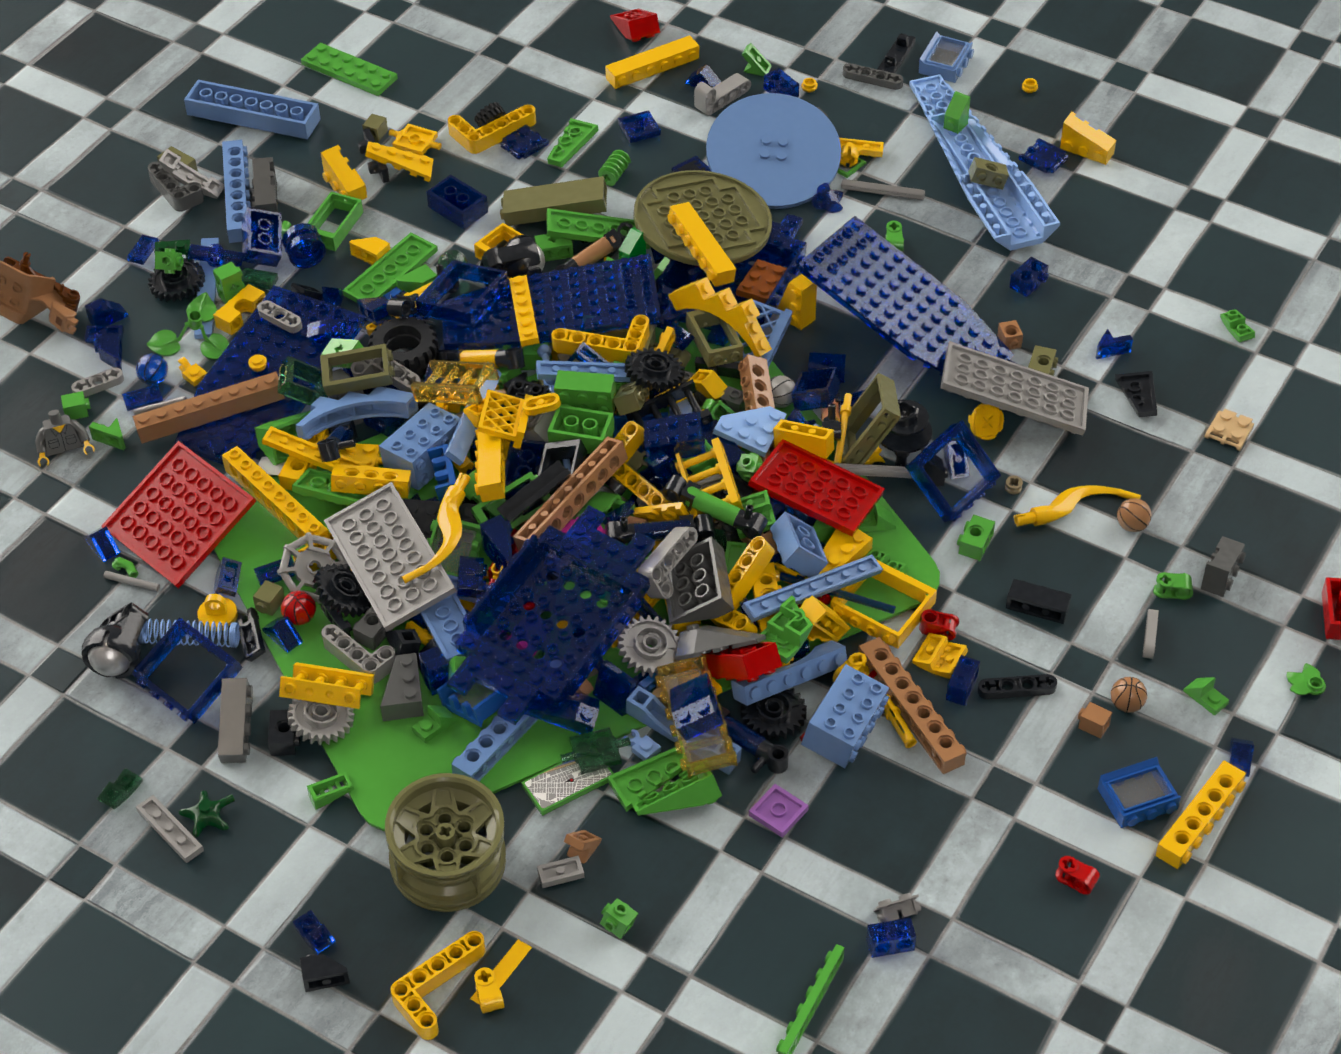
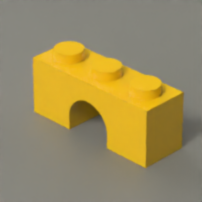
[213,284,266,335]

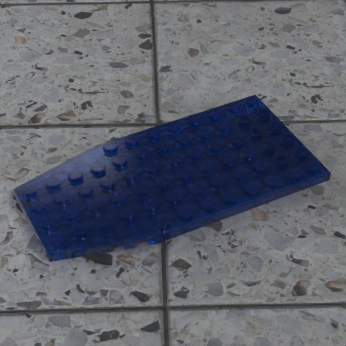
[795,216,1014,376]
[441,254,662,350]
[175,285,367,465]

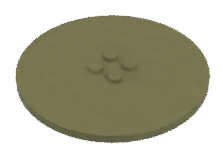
[633,170,772,266]

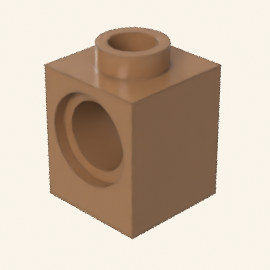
[997,320,1023,351]

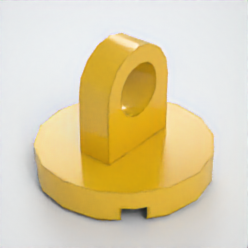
[968,403,1004,440]
[197,594,238,631]

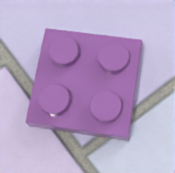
[749,784,809,838]

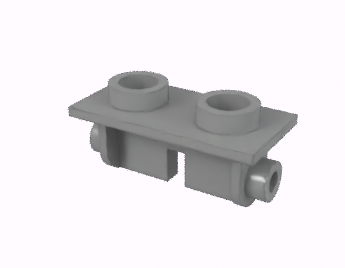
[873,893,921,924]

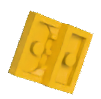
[912,633,968,679]

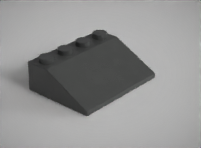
[666,536,734,625]

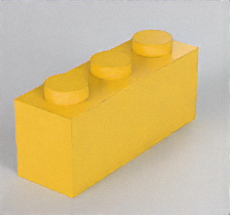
[773,419,834,459]

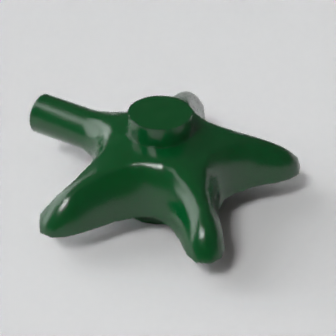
[179,790,235,838]

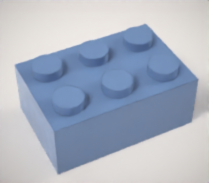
[770,512,828,578]

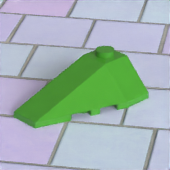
[254,411,311,465]
[632,762,722,816]

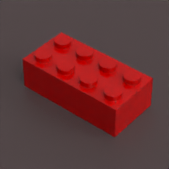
[700,641,783,682]

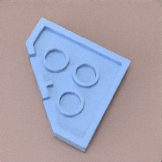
[713,406,787,457]

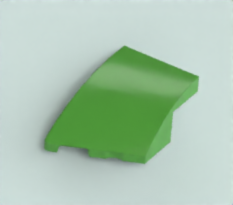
[760,595,813,664]

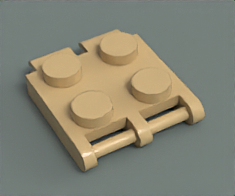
[1204,409,1254,451]

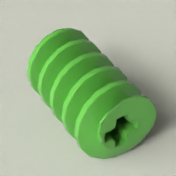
[598,150,631,186]

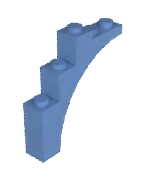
[296,387,418,441]

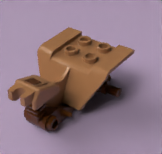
[0,252,80,335]

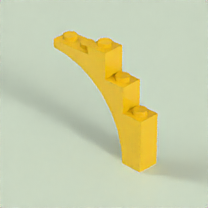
[668,277,772,357]

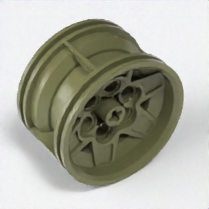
[385,773,506,912]

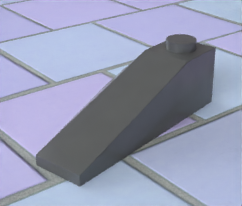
[676,623,766,660]

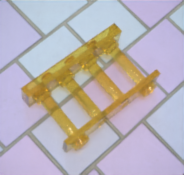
[410,360,499,405]

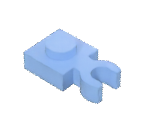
[624,729,661,761]

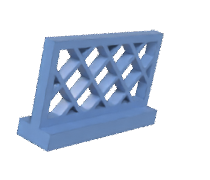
[729,300,793,369]

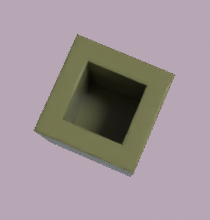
[362,114,388,142]
[253,580,285,616]

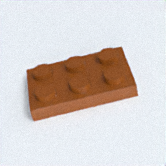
[736,259,790,305]

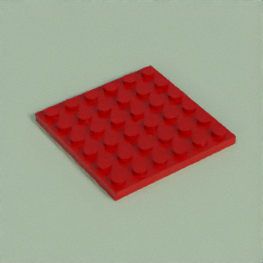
[101,441,256,589]

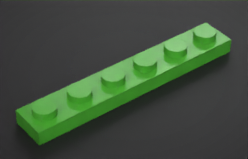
[776,944,845,1054]

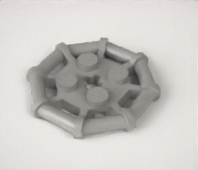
[277,532,349,604]

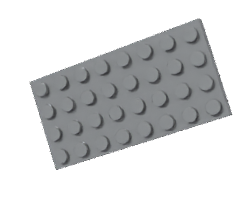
[941,341,1089,436]
[324,482,457,632]

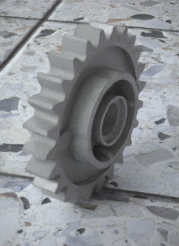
[617,615,679,677]
[287,699,355,745]

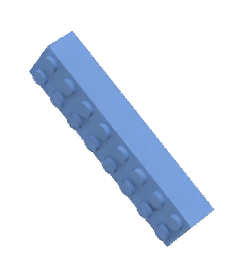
[184,80,321,139]

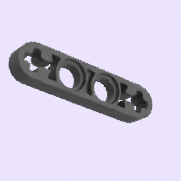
[842,63,903,90]

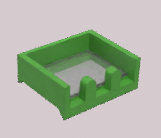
[427,519,485,580]

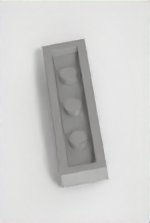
[136,795,204,863]

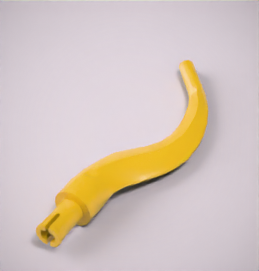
[402,473,470,584]
[1014,485,1141,527]

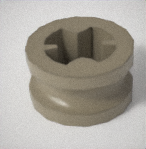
[1005,476,1023,495]

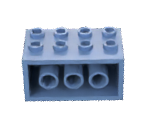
[379,402,461,490]
[801,664,889,768]

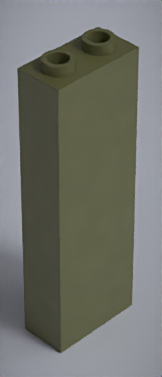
[500,176,607,226]

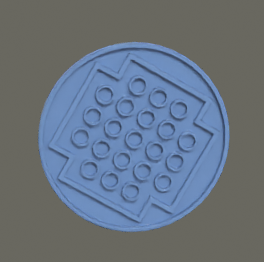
[706,93,841,209]

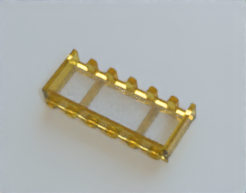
[655,655,738,778]

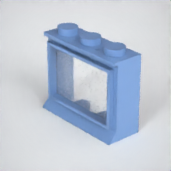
[919,31,974,83]

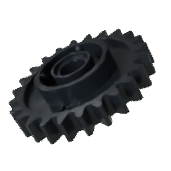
[148,258,205,302]
[624,348,685,392]
[312,563,372,618]
[741,688,807,741]

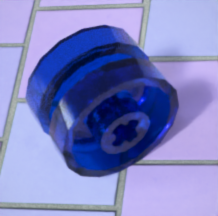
[282,223,326,268]

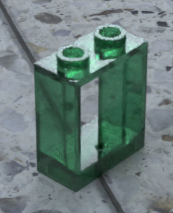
[278,356,328,405]

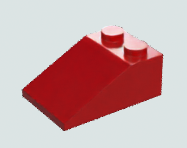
[610,8,660,42]

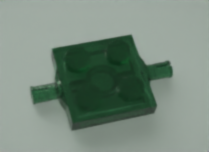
[560,727,631,775]

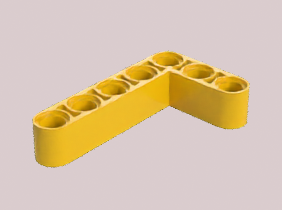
[448,105,536,154]
[551,315,650,363]
[612,421,672,506]
[710,536,775,633]
[391,931,485,1040]

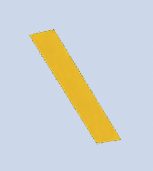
[470,939,532,1004]

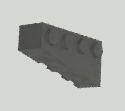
[218,678,253,763]

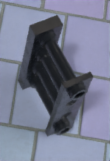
[625,379,714,456]

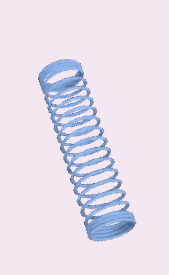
[137,618,240,648]

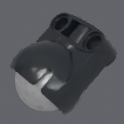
[479,235,545,287]
[81,602,149,679]

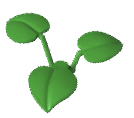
[147,292,231,360]

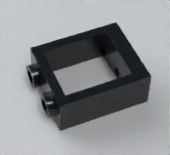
[538,439,588,491]

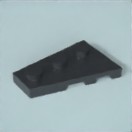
[1115,371,1157,417]

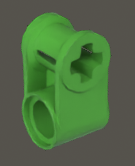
[885,221,904,253]
[1153,572,1193,600]

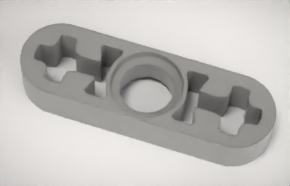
[257,300,302,333]
[71,368,124,397]
[1143,609,1159,659]

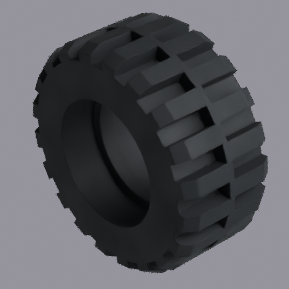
[368,317,439,380]

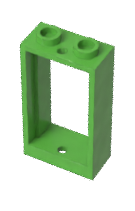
[303,192,363,251]
[471,472,551,544]

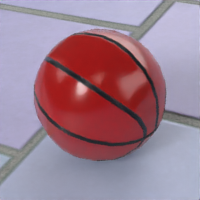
[281,590,316,626]

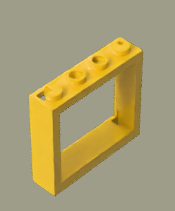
[830,559,937,649]

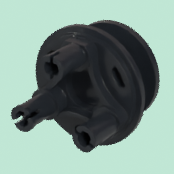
[880,400,932,467]

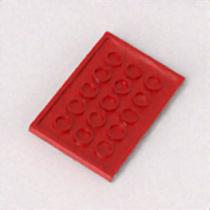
[748,439,885,537]

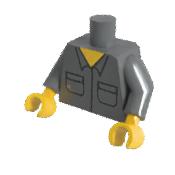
[35,409,95,467]

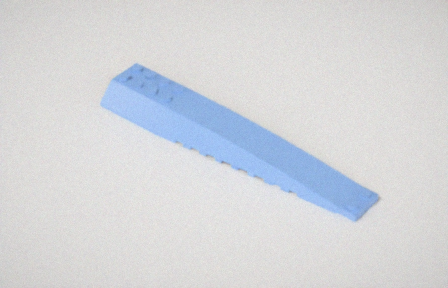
[909,74,1060,251]

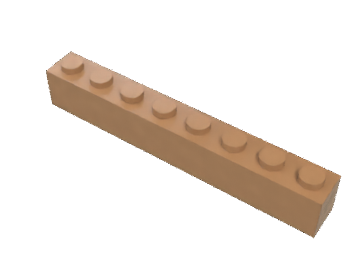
[132,371,285,443]

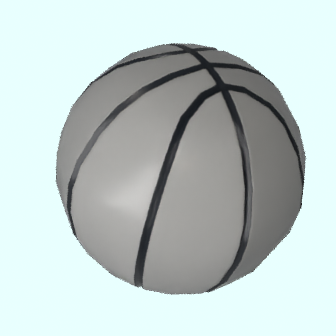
[770,375,797,408]

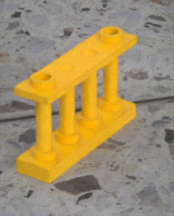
[675,437,744,518]
[279,662,374,709]

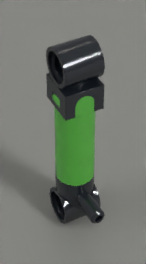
[662,475,768,539]

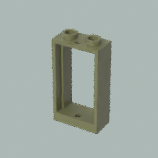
[686,310,744,367]
[320,344,395,396]

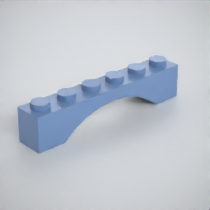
[731,640,847,706]
[626,686,742,775]

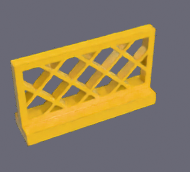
[477,389,533,449]

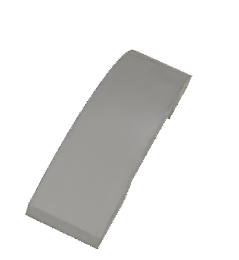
[158,148,225,199]

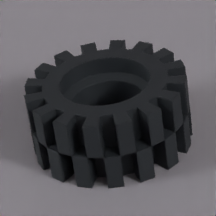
[474,102,506,127]

